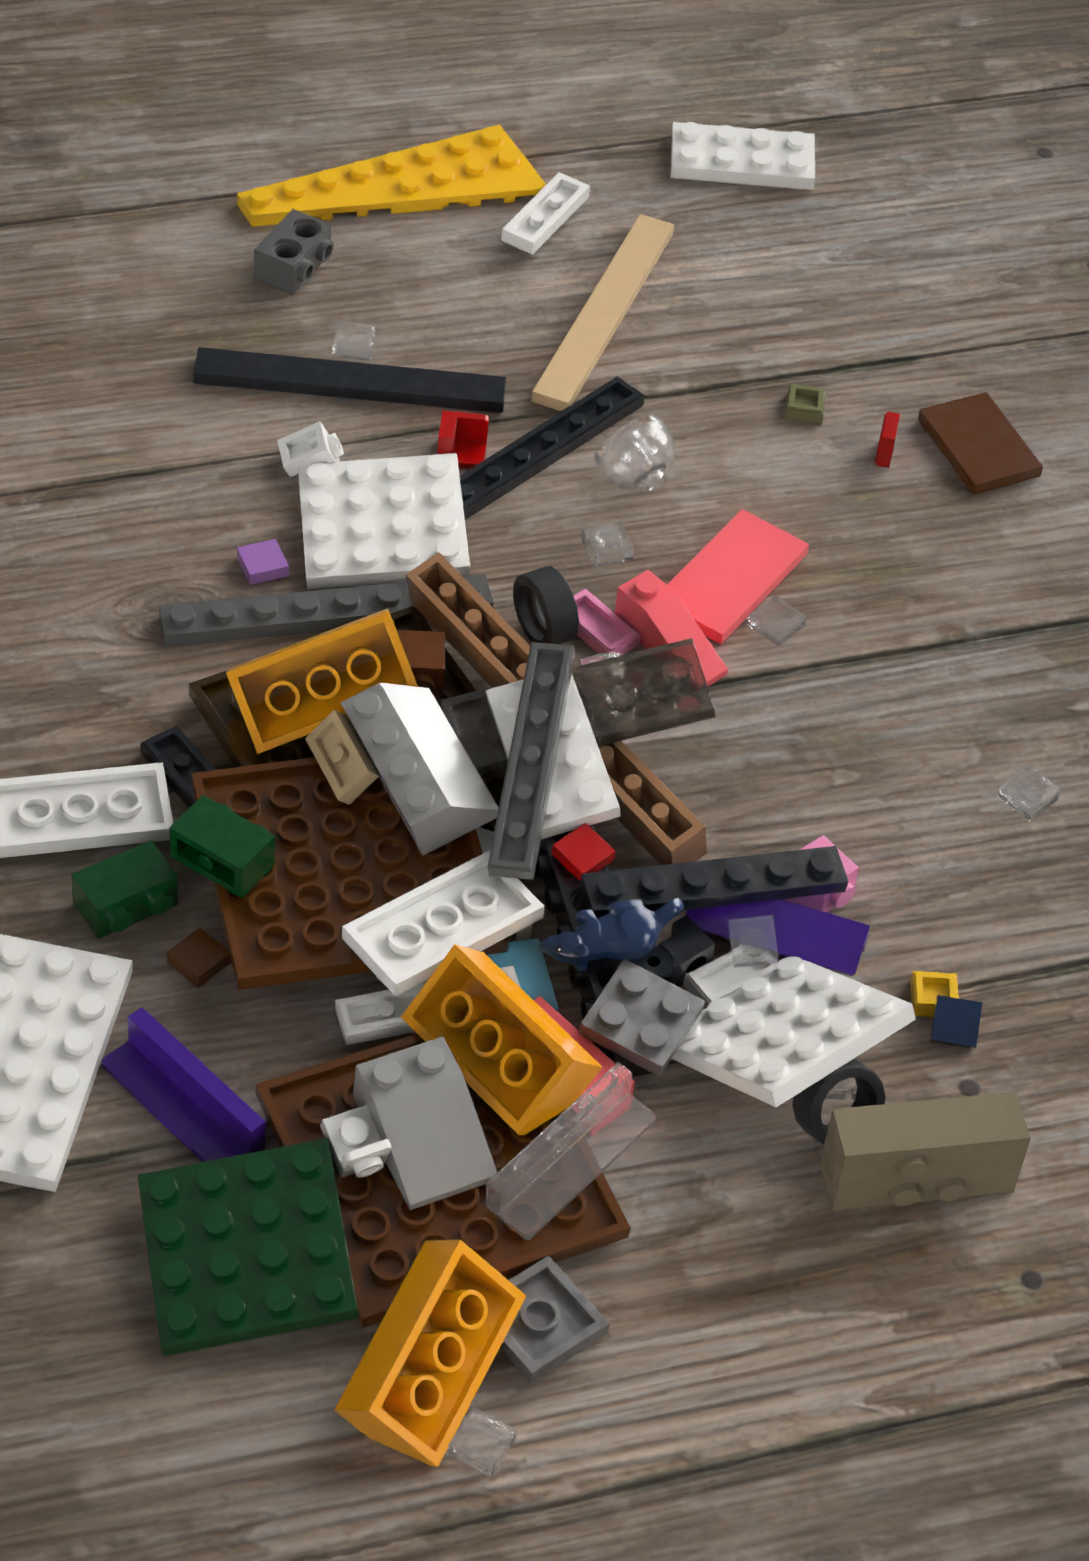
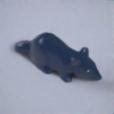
[539,898,684,972]

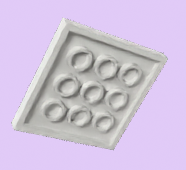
[298,453,470,590]
[672,957,916,1107]

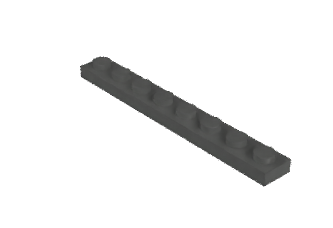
[159,574,494,647]

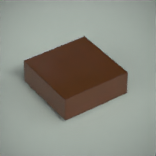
[167,928,231,987]

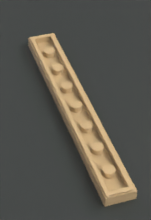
[531,214,674,411]

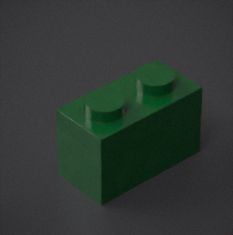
[169,795,275,898]
[71,840,178,939]

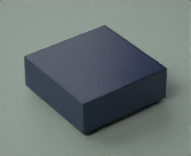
[930,995,983,1049]

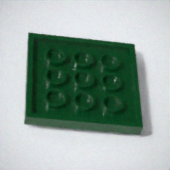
[137,1138,359,1357]

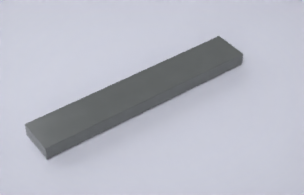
[487,642,575,880]

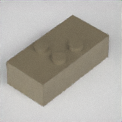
[820,1092,1031,1211]

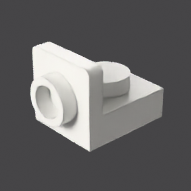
[277,421,344,477]
[320,1105,392,1178]

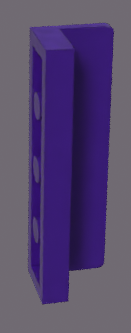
[686,899,870,976]
[101,1007,266,1162]

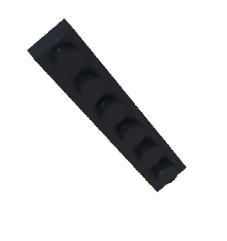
[579,846,849,919]

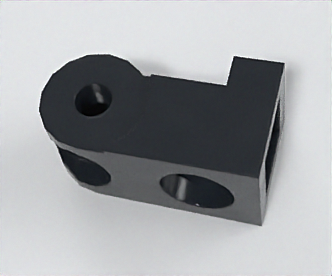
[639,915,715,987]

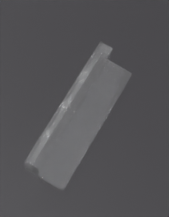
[486,1062,656,1240]

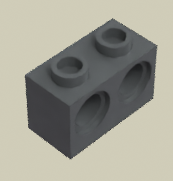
[254,209,334,295]

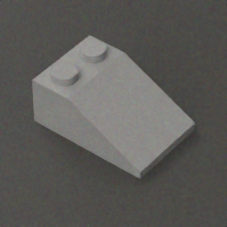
[353,1037,498,1210]

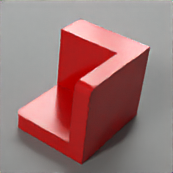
[437,410,489,469]

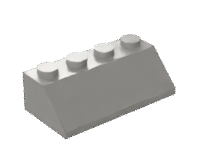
[341,683,499,856]

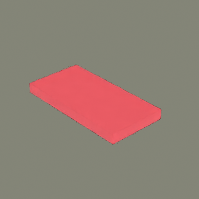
[667,509,809,644]

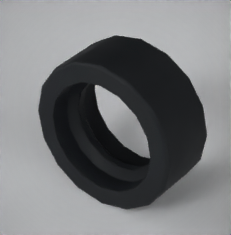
[513,566,579,644]
[792,1059,886,1144]

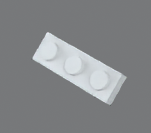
[501,172,590,255]

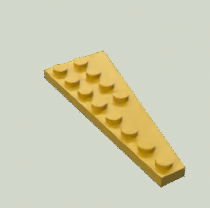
[237,125,546,227]

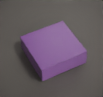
[237,539,289,585]

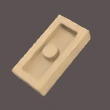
[305,710,379,805]

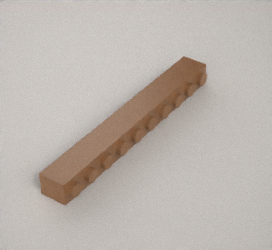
[406,552,707,865]

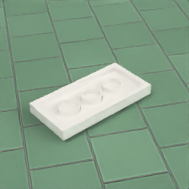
[670,122,815,190]
[486,674,621,839]
[0,762,173,858]
[342,850,544,997]

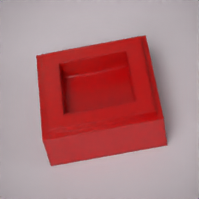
[875,411,901,468]
[551,822,616,881]

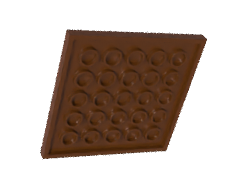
[192,757,509,990]
[256,1034,631,1328]

